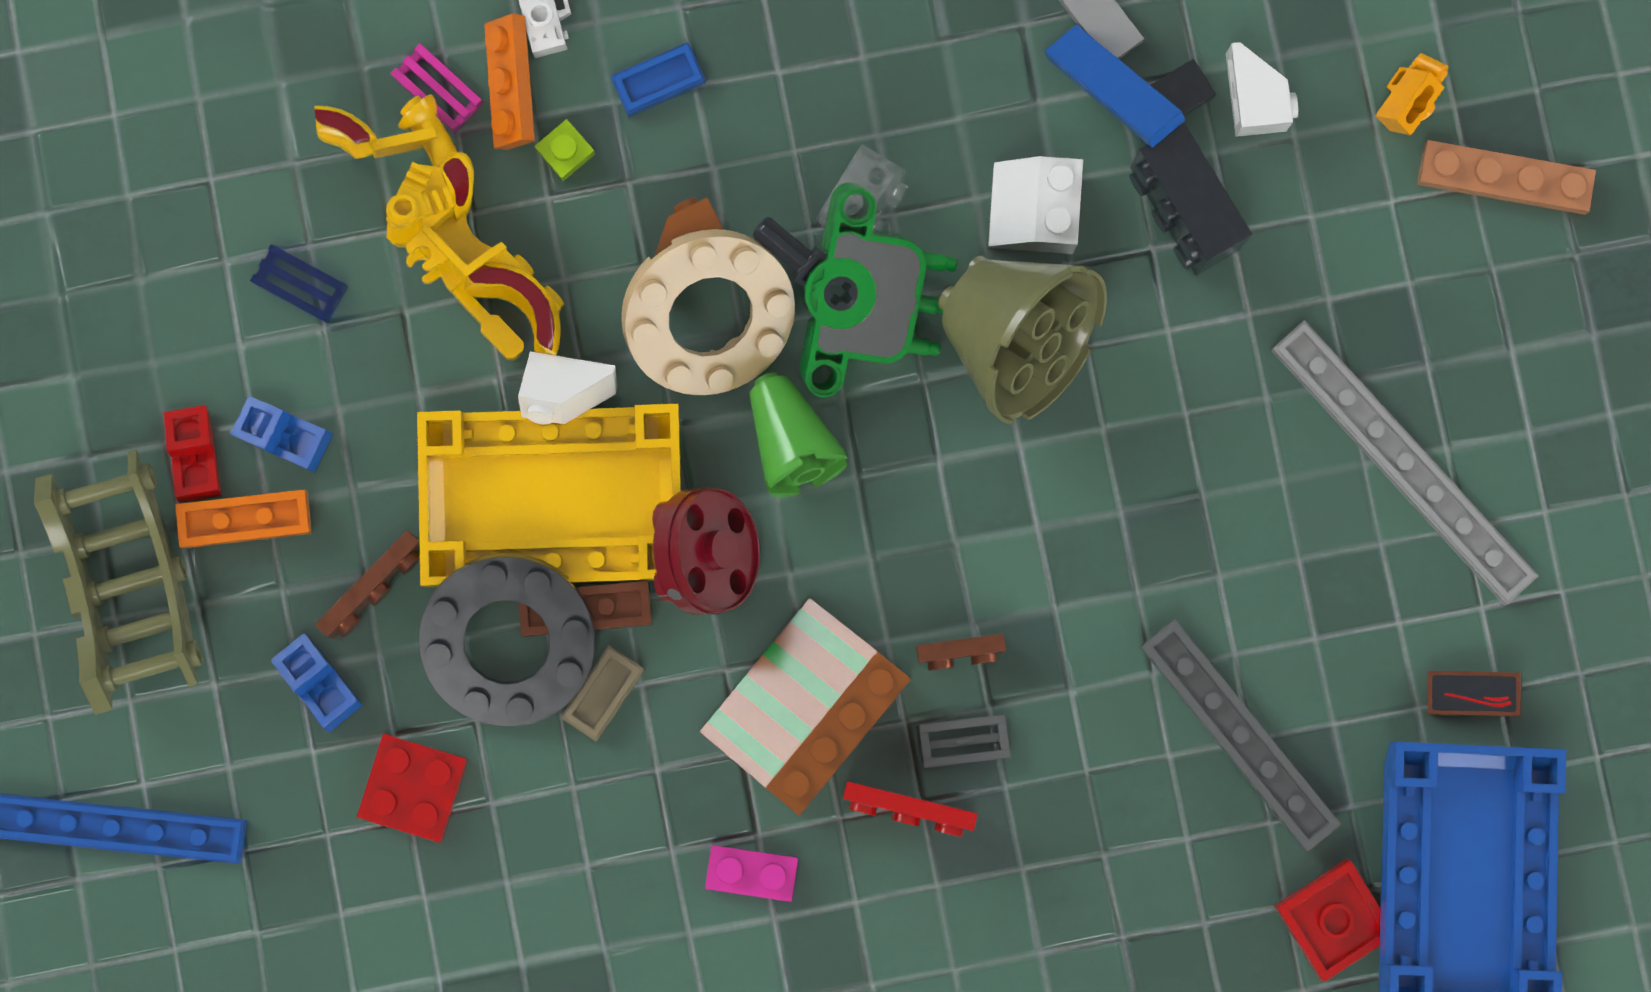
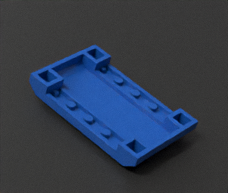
[1379,742,1566,992]

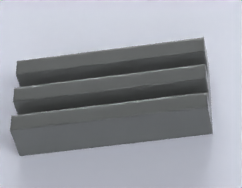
[918,714,1011,768]

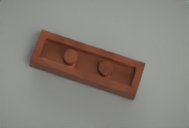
[315,530,420,639]
[518,581,652,637]

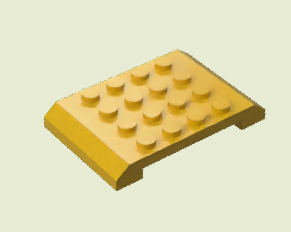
[417,404,681,587]

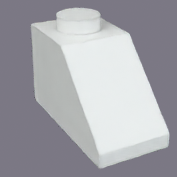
[1226,42,1298,137]
[518,351,618,425]

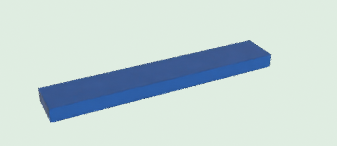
[0,793,247,864]

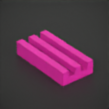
[390,43,484,134]

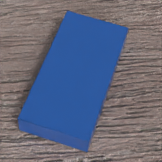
[610,42,706,118]

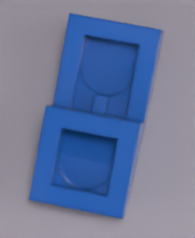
[230,396,333,473]
[271,633,363,733]

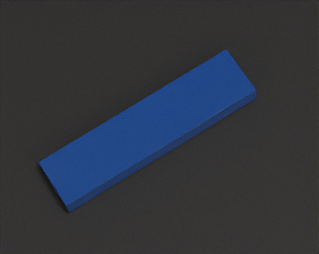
[1044,24,1185,148]

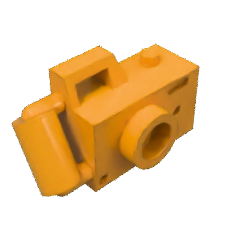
[1375,53,1448,135]

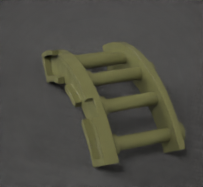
[34,449,203,715]

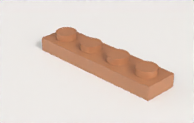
[1417,140,1596,215]

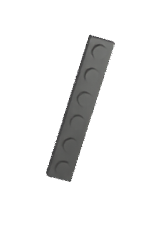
[1140,619,1342,852]

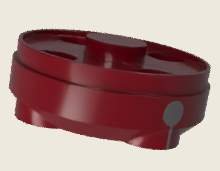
[652,487,760,615]

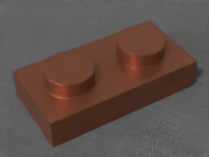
[916,633,1006,671]

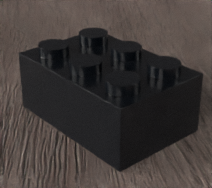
[1129,123,1253,276]

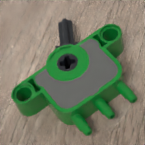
[753,182,958,397]

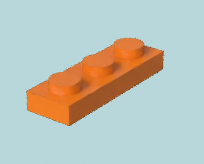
[484,13,535,150]
[175,489,312,549]

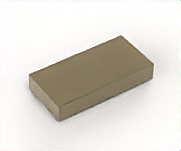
[560,645,646,742]

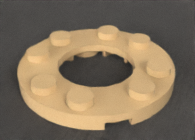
[621,229,795,395]

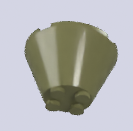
[938,256,1107,424]

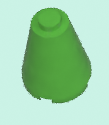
[749,372,848,498]

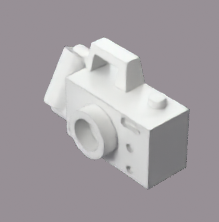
[519,0,571,58]

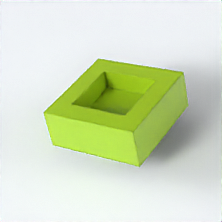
[534,119,595,181]

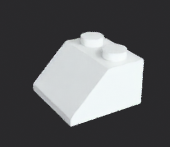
[988,156,1083,254]

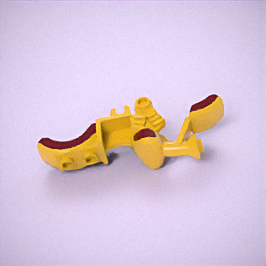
[314,94,564,361]

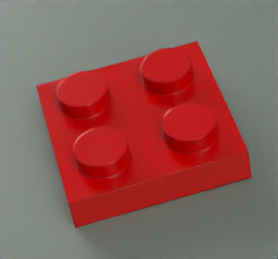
[357,733,468,843]
[1274,859,1381,982]

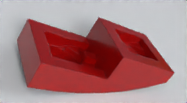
[163,405,222,503]

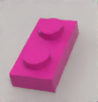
[705,845,798,902]

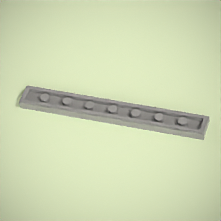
[1271,320,1539,606]

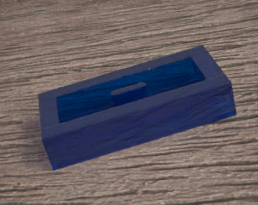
[250,244,348,324]

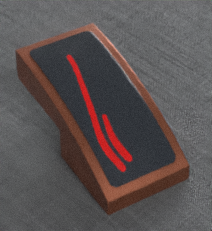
[1428,671,1522,717]

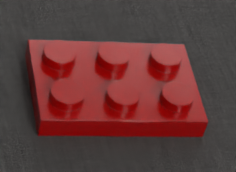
[842,781,978,837]

